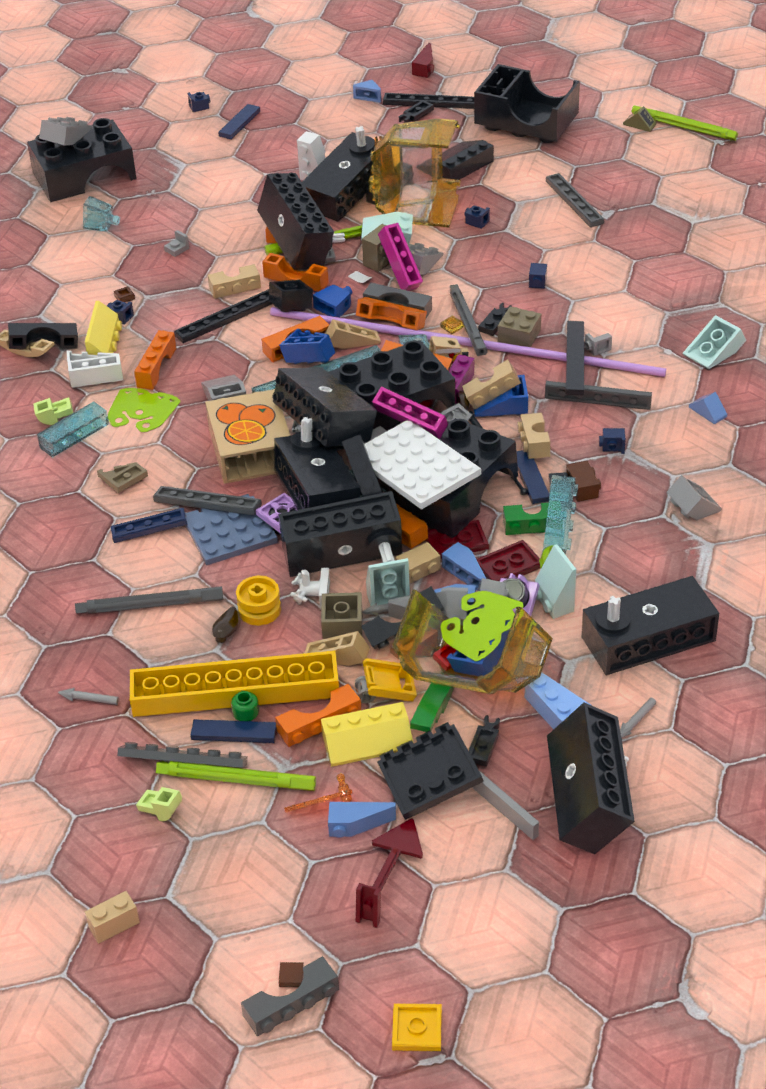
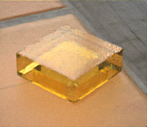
[440,315,464,334]

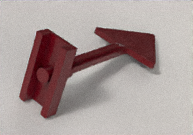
[355,818,423,928]

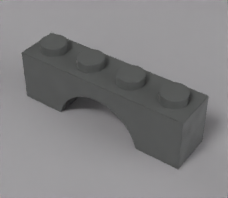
[363,283,432,318]
[241,956,339,1036]

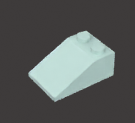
[361,212,413,244]
[683,315,746,369]
[535,544,576,619]
[366,558,410,606]

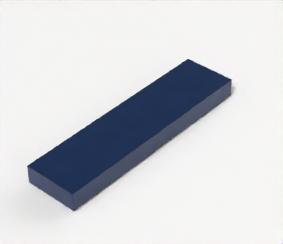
[218,104,261,139]
[517,450,550,504]
[111,507,188,543]
[190,719,277,743]

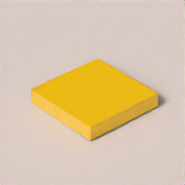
[392,1003,442,1051]

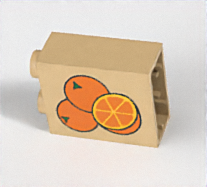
[205,389,291,484]

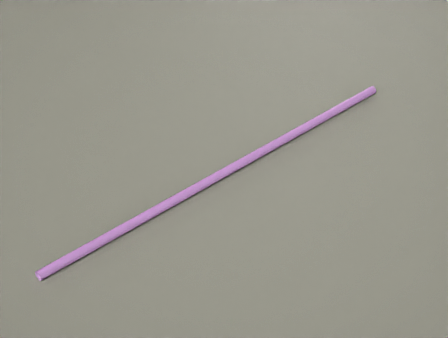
[270,307,666,377]

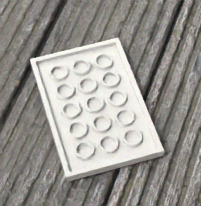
[365,421,481,509]

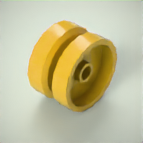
[236,575,281,626]

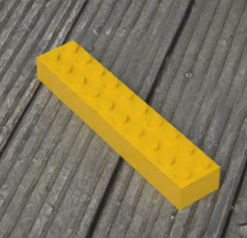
[130,651,339,717]

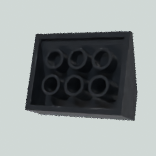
[419,140,494,185]

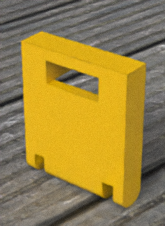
[363,658,417,702]

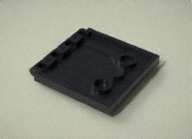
[377,722,484,820]

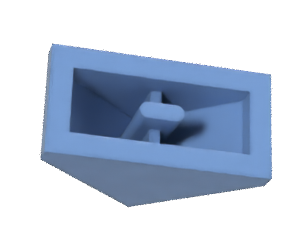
[353,80,381,103]
[689,392,727,424]

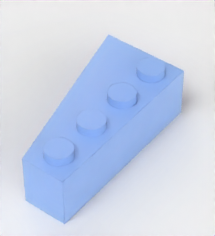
[524,673,591,730]

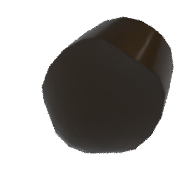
[455,390,470,411]
[212,607,238,643]

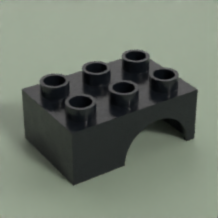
[474,64,580,143]
[27,118,137,203]
[328,340,455,431]
[390,418,518,538]

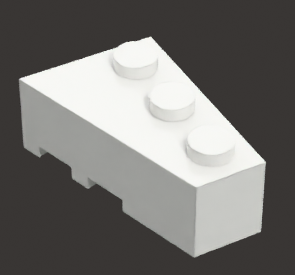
[297,131,326,180]
[66,350,123,388]

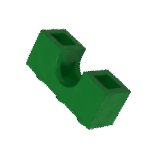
[503,502,563,535]

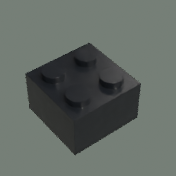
[268,280,313,312]

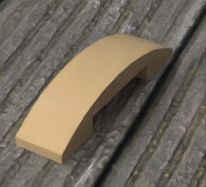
[0,329,55,357]

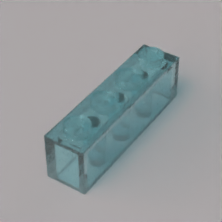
[37,402,109,458]
[542,475,578,554]

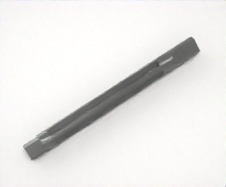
[450,284,487,356]
[75,586,224,614]

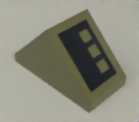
[623,106,656,132]

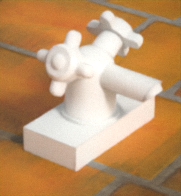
[290,568,330,609]

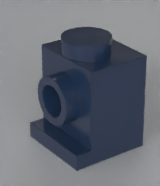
[187,92,211,112]
[464,205,490,229]
[107,300,134,325]
[599,428,626,454]

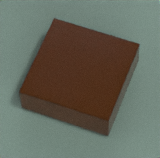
[113,286,135,302]
[278,962,304,987]

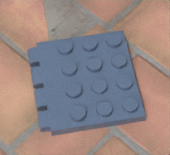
[185,494,278,566]

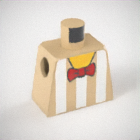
[429,336,469,366]

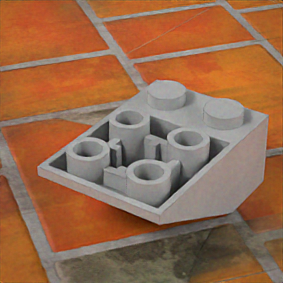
[39,117,93,145]
[408,243,443,275]
[201,375,246,401]

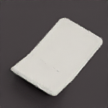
[348,271,372,283]

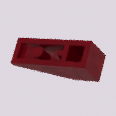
[412,43,434,78]

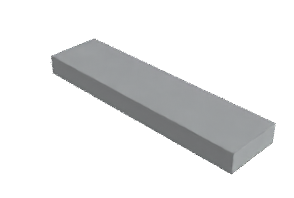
[473,771,539,840]

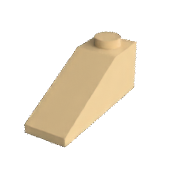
[325,319,381,349]
[305,631,370,666]

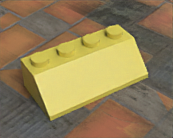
[85,301,122,355]
[321,702,413,767]

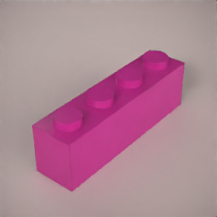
[378,223,423,291]
[372,387,448,439]

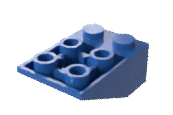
[474,375,528,417]

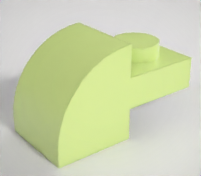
[33,397,73,425]
[136,787,182,821]

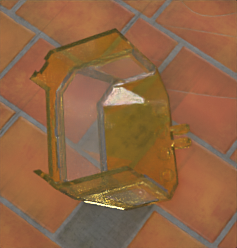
[369,118,461,228]
[392,589,553,694]

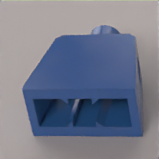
[313,285,353,318]

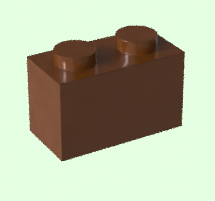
[566,460,601,502]

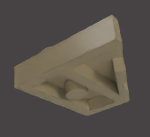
[97,462,148,493]

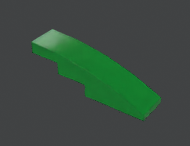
[410,677,456,732]

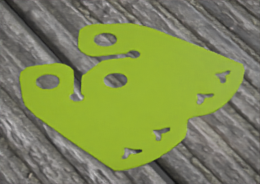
[108,388,181,432]
[440,591,523,662]

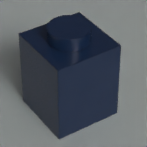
[529,263,547,289]

